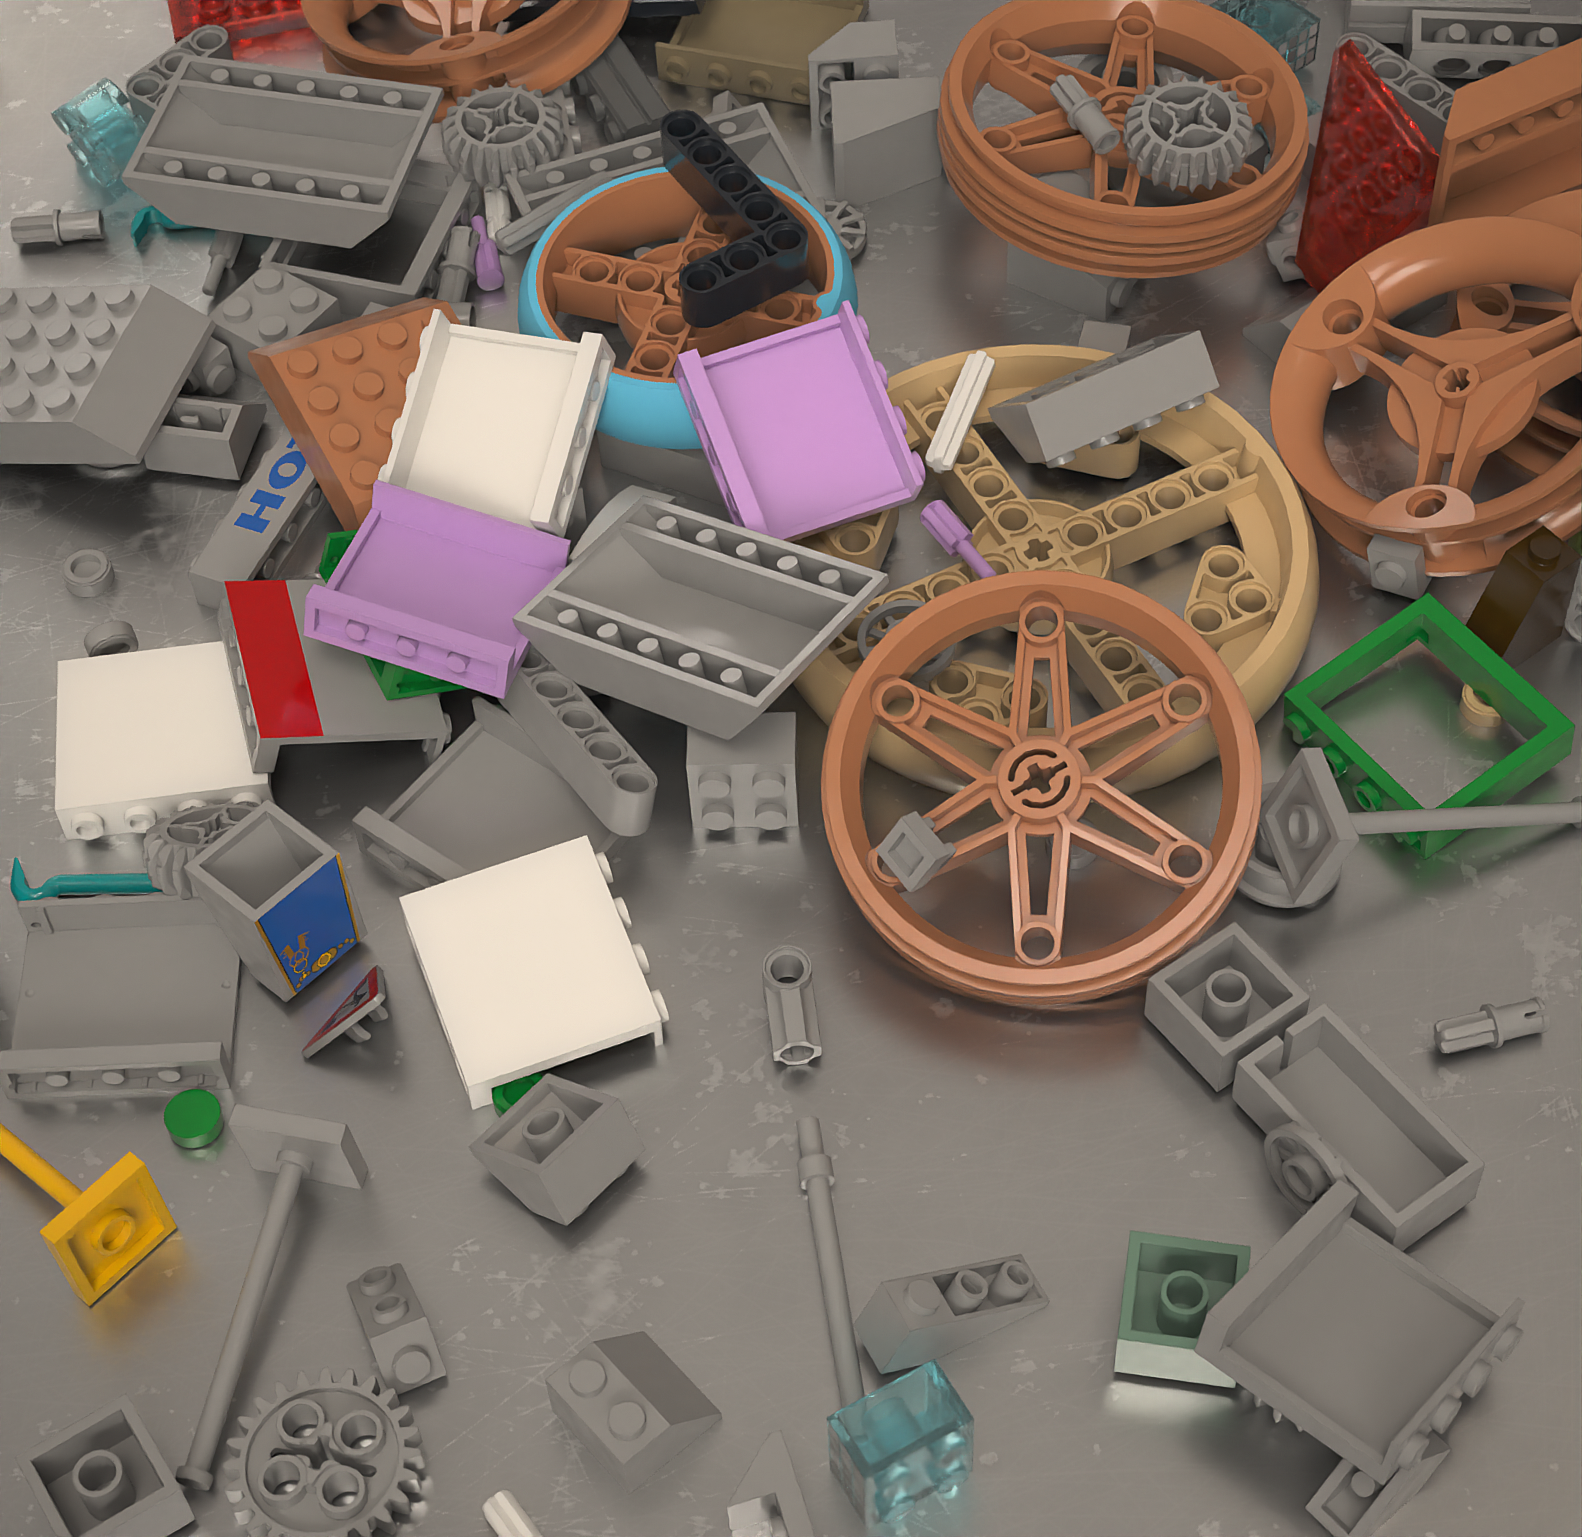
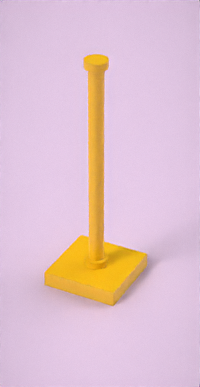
[0,1123,177,1307]

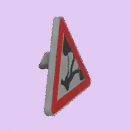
[301,965,388,1058]

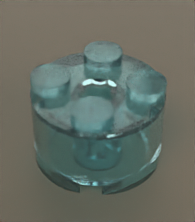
[51,78,147,187]

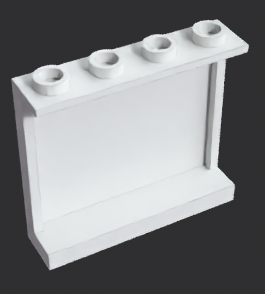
[378,309,616,538]
[55,641,276,840]
[399,835,669,1110]

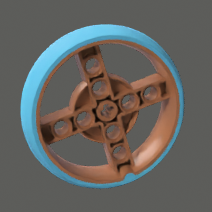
[518,167,858,450]

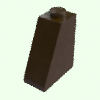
[1465,525,1582,669]

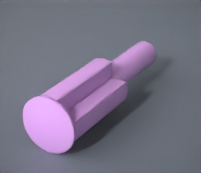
[471,216,505,291]
[920,500,996,579]

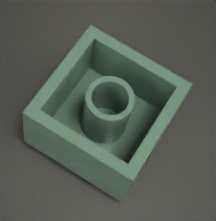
[1114,1230,1251,1388]

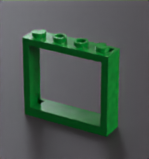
[1283,592,1575,860]

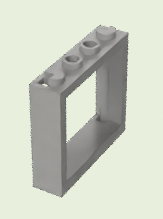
[258,159,483,317]

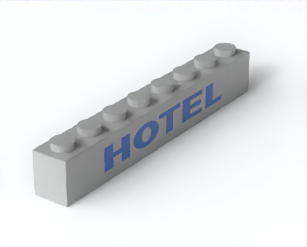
[188,302,390,610]

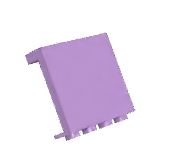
[673,300,926,542]
[303,480,571,699]

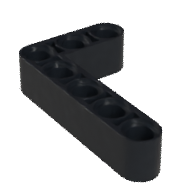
[660,109,810,328]

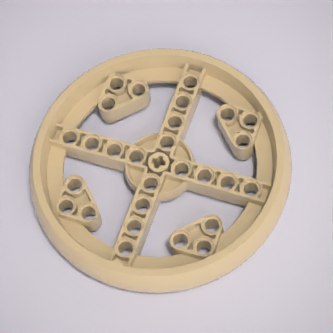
[790,344,1320,804]

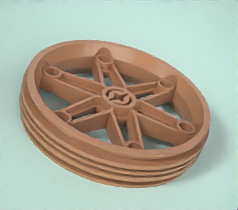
[936,0,1309,278]
[821,570,1262,1005]

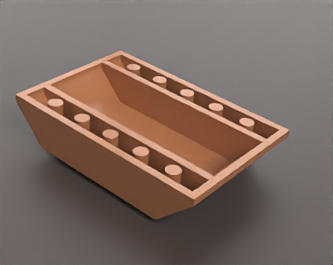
[1427,38,1582,227]
[248,297,461,531]

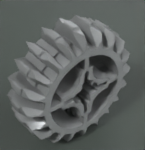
[1122,74,1253,193]
[441,81,564,189]
[142,801,258,900]

